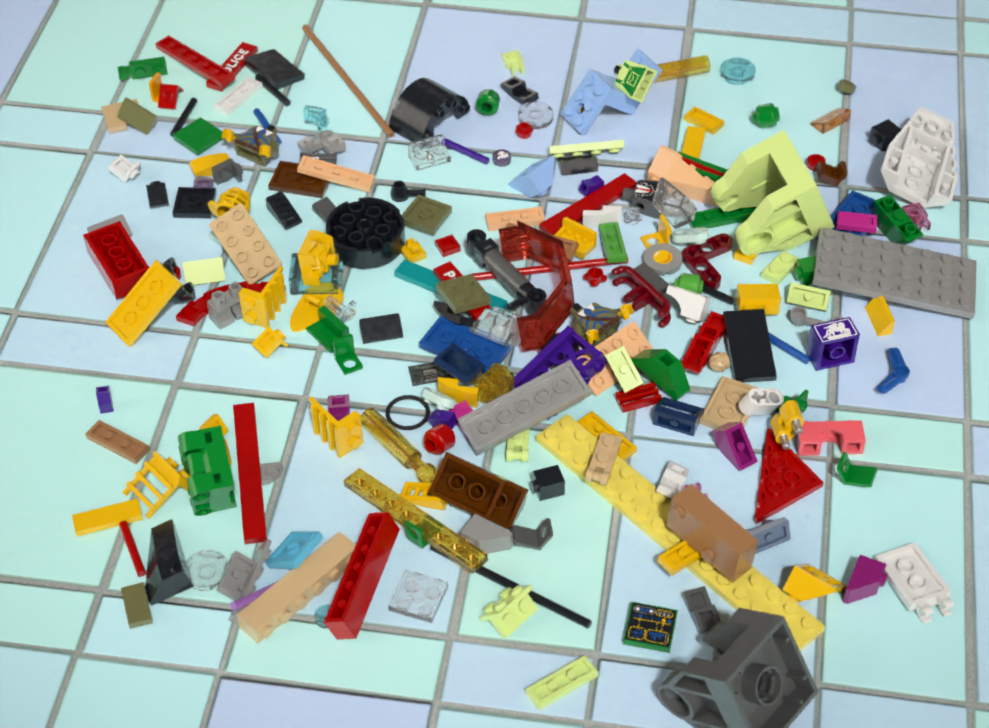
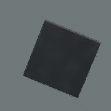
[172,187,217,219]

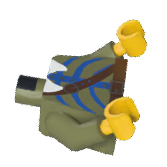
[221,125,279,167]
[569,303,634,347]

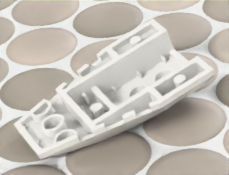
[881,106,958,208]

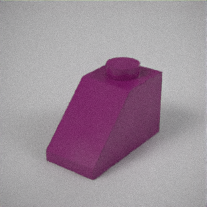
[712,422,758,471]
[843,555,888,604]

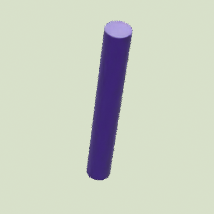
[440,137,490,165]

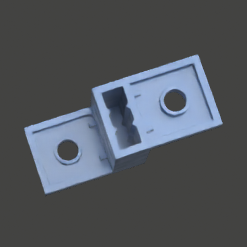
[560,49,662,135]

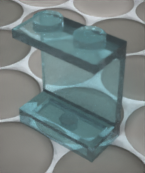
[289,253,344,294]

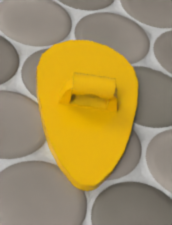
[290,283,344,332]

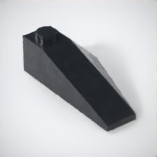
[145,519,194,606]

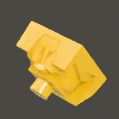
[297,229,339,285]

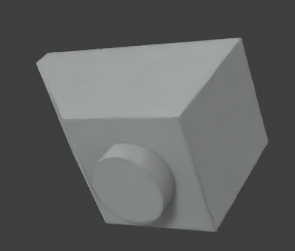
[460,514,513,555]

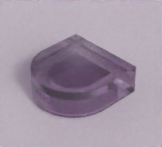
[193,177,214,188]

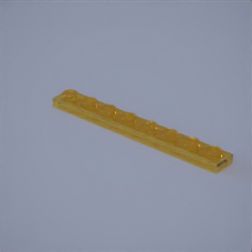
[344,468,488,574]

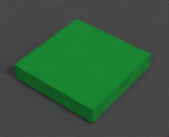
[173,117,223,156]

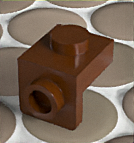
[816,161,848,186]

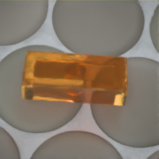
[810,108,851,134]

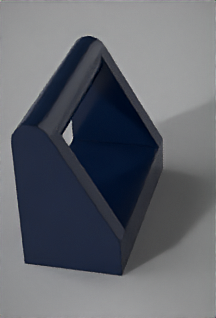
[433,343,486,386]
[653,397,704,437]

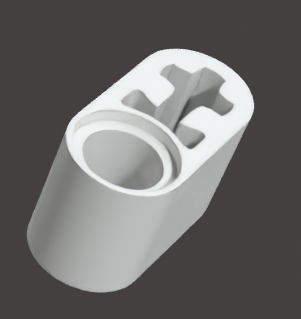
[738,388,784,416]

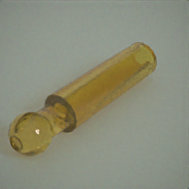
[654,55,710,83]
[361,407,437,483]

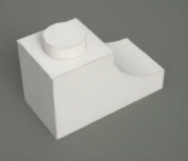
[666,285,711,324]

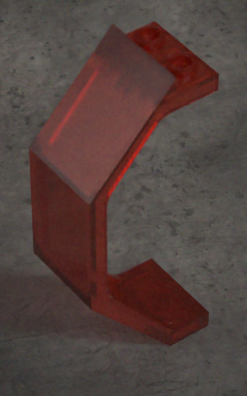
[498,220,575,352]

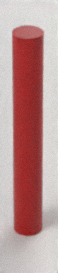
[119,521,146,577]

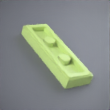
[525,655,598,710]

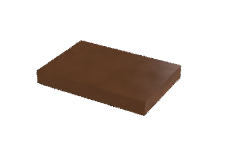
[268,161,330,199]

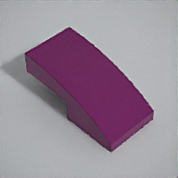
[328,394,350,421]

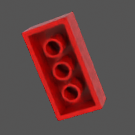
[83,221,149,300]

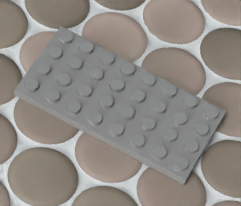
[812,227,977,319]

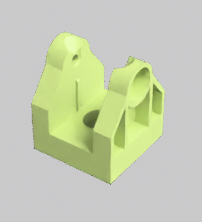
[710,130,835,256]

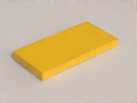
[105,260,182,347]

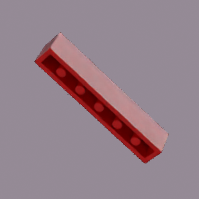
[324,512,400,640]

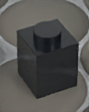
[530,465,565,501]

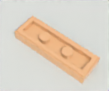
[485,206,545,231]

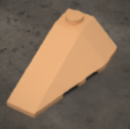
[647,145,718,206]

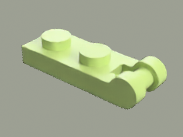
[506,428,530,462]

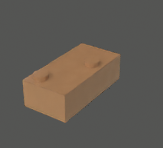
[666,484,758,583]

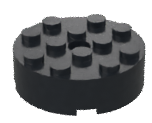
[326,197,405,270]

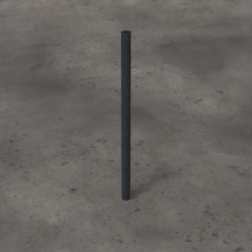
[430,542,592,629]

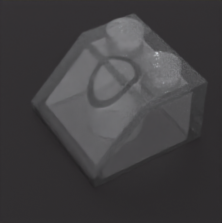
[470,306,529,346]

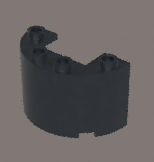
[389,78,470,148]

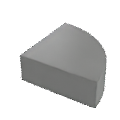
[260,462,283,486]

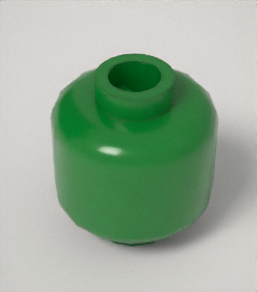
[476,89,500,116]
[752,103,780,129]

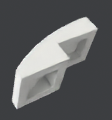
[583,205,622,229]
[656,461,689,499]

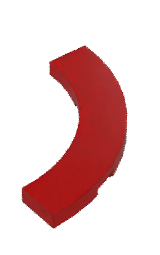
[176,281,286,326]

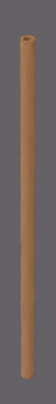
[302,24,395,138]

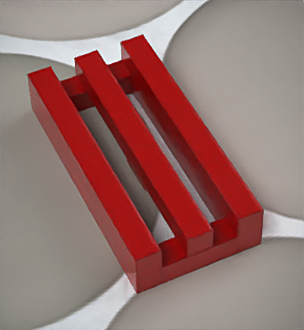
[615,382,662,413]

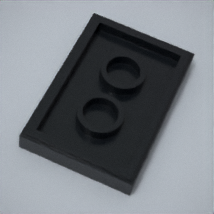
[245,49,305,88]

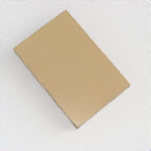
[699,376,758,429]

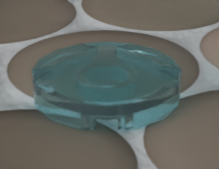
[720,57,756,85]

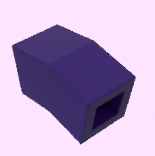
[579,175,604,196]
[96,385,114,414]
[428,410,458,429]

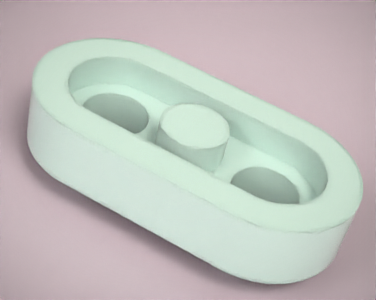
[671,228,709,245]
[421,387,456,411]

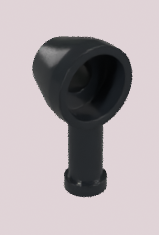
[390,180,426,202]

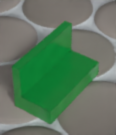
[306,305,349,353]

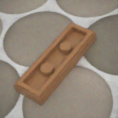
[85,420,150,465]

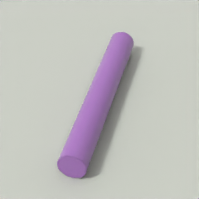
[230,581,278,611]

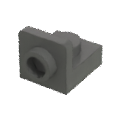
[212,158,243,185]

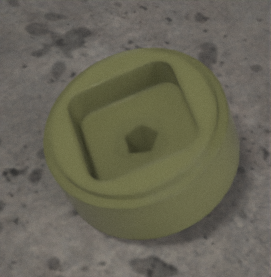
[837,79,856,94]

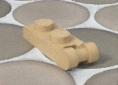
[585,432,622,486]

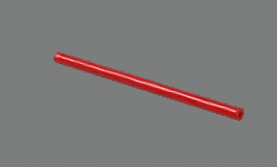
[472,256,628,281]

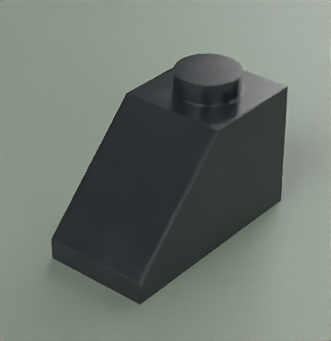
[869,119,902,152]

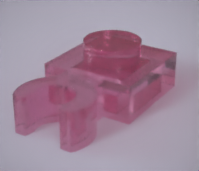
[902,202,931,231]

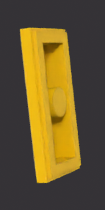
[865,296,895,336]

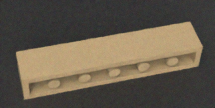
[237,531,356,644]

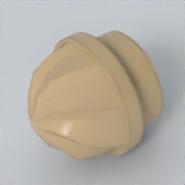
[709,352,730,372]

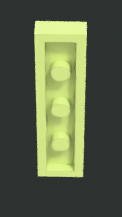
[548,140,625,158]

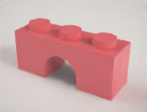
[795,420,866,456]

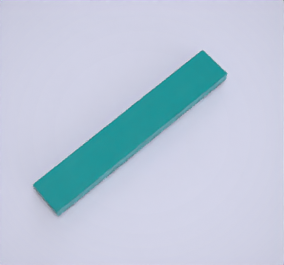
[394,259,508,318]

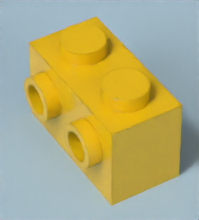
[735,284,781,315]

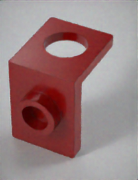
[158,83,184,110]

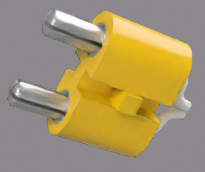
[770,400,804,450]

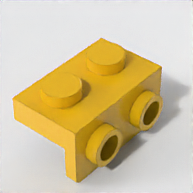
[554,217,597,259]

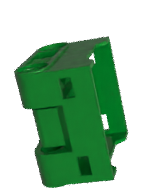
[178,425,237,516]

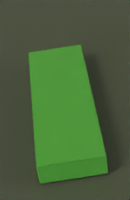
[599,222,627,263]

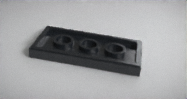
[723,309,777,383]

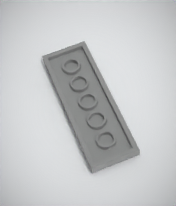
[457,360,592,455]

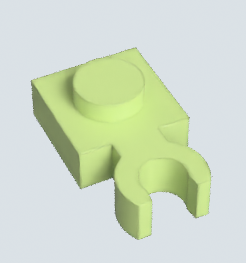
[502,50,524,76]

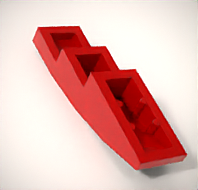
[682,311,725,374]

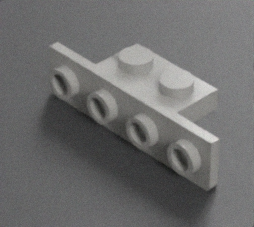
[216,539,272,622]

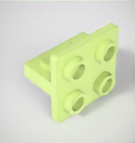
[479,585,538,638]

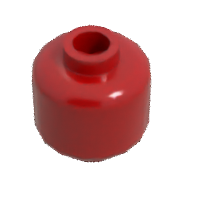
[424,424,455,455]

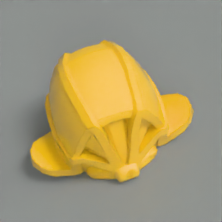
[208,187,251,217]

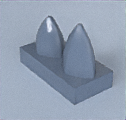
[746,517,791,554]

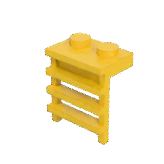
[239,266,287,328]
[308,397,363,458]
[122,451,190,519]

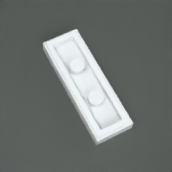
[214,76,263,116]

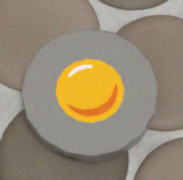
[643,243,682,276]

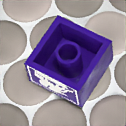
[806,317,860,371]

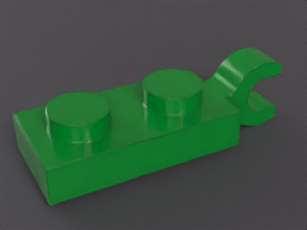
[117,56,168,80]

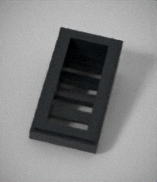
[266,191,302,230]

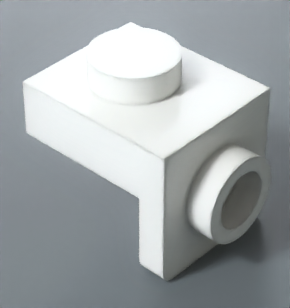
[108,155,141,183]

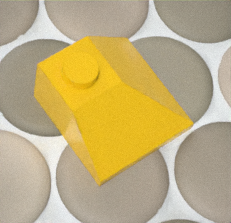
[783,563,847,603]

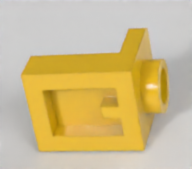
[252,326,289,358]

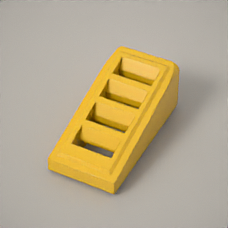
[399,482,448,510]

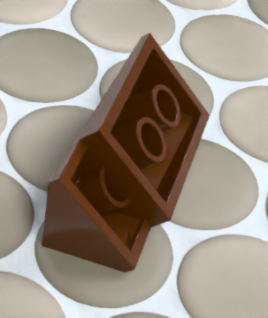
[428,452,529,530]

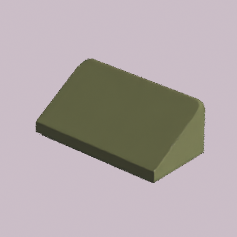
[117,97,157,135]

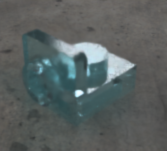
[303,105,329,133]

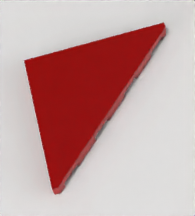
[754,428,824,524]

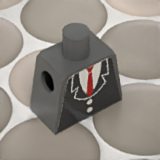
[622,180,669,219]

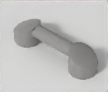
[790,306,844,326]

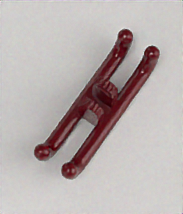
[612,265,671,328]

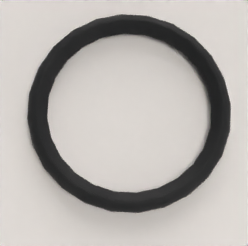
[385,395,430,430]

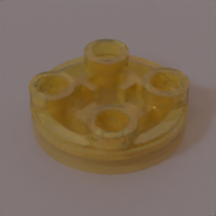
[474,363,515,404]

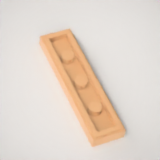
[297,155,375,193]

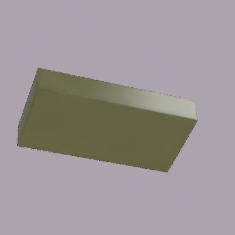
[121,582,153,629]

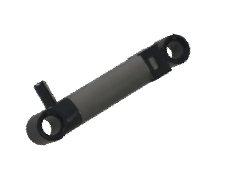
[467,229,547,316]

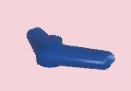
[877,347,910,394]

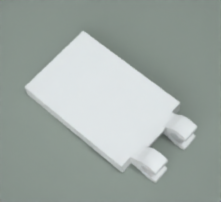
[874,542,954,624]

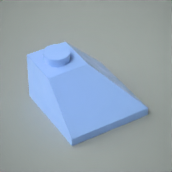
[508,155,555,198]

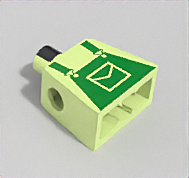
[614,60,658,103]

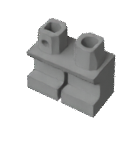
[207,281,243,330]

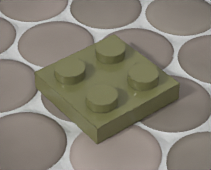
[401,194,452,235]
[436,274,491,314]

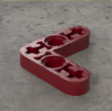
[682,233,733,290]

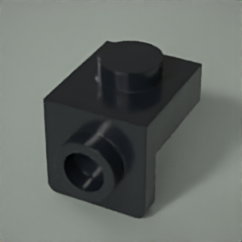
[146,181,169,209]

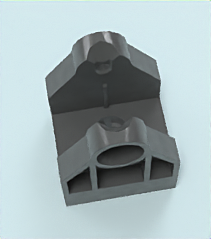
[656,608,819,728]

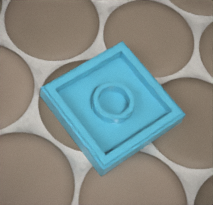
[265,531,324,569]

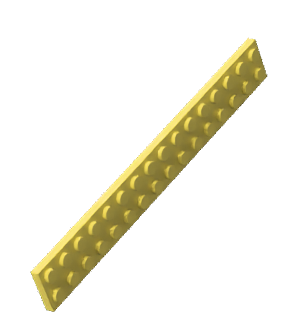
[536,414,825,651]

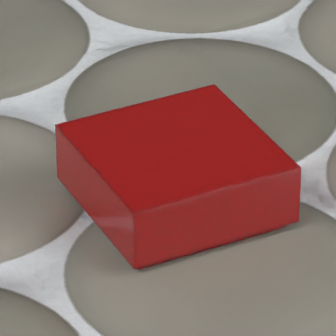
[435,234,461,257]

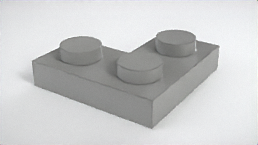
[297,130,346,154]

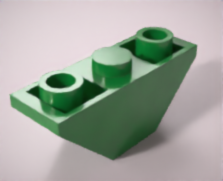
[874,194,924,243]
[631,349,691,400]

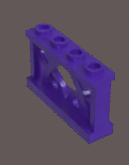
[509,325,607,420]

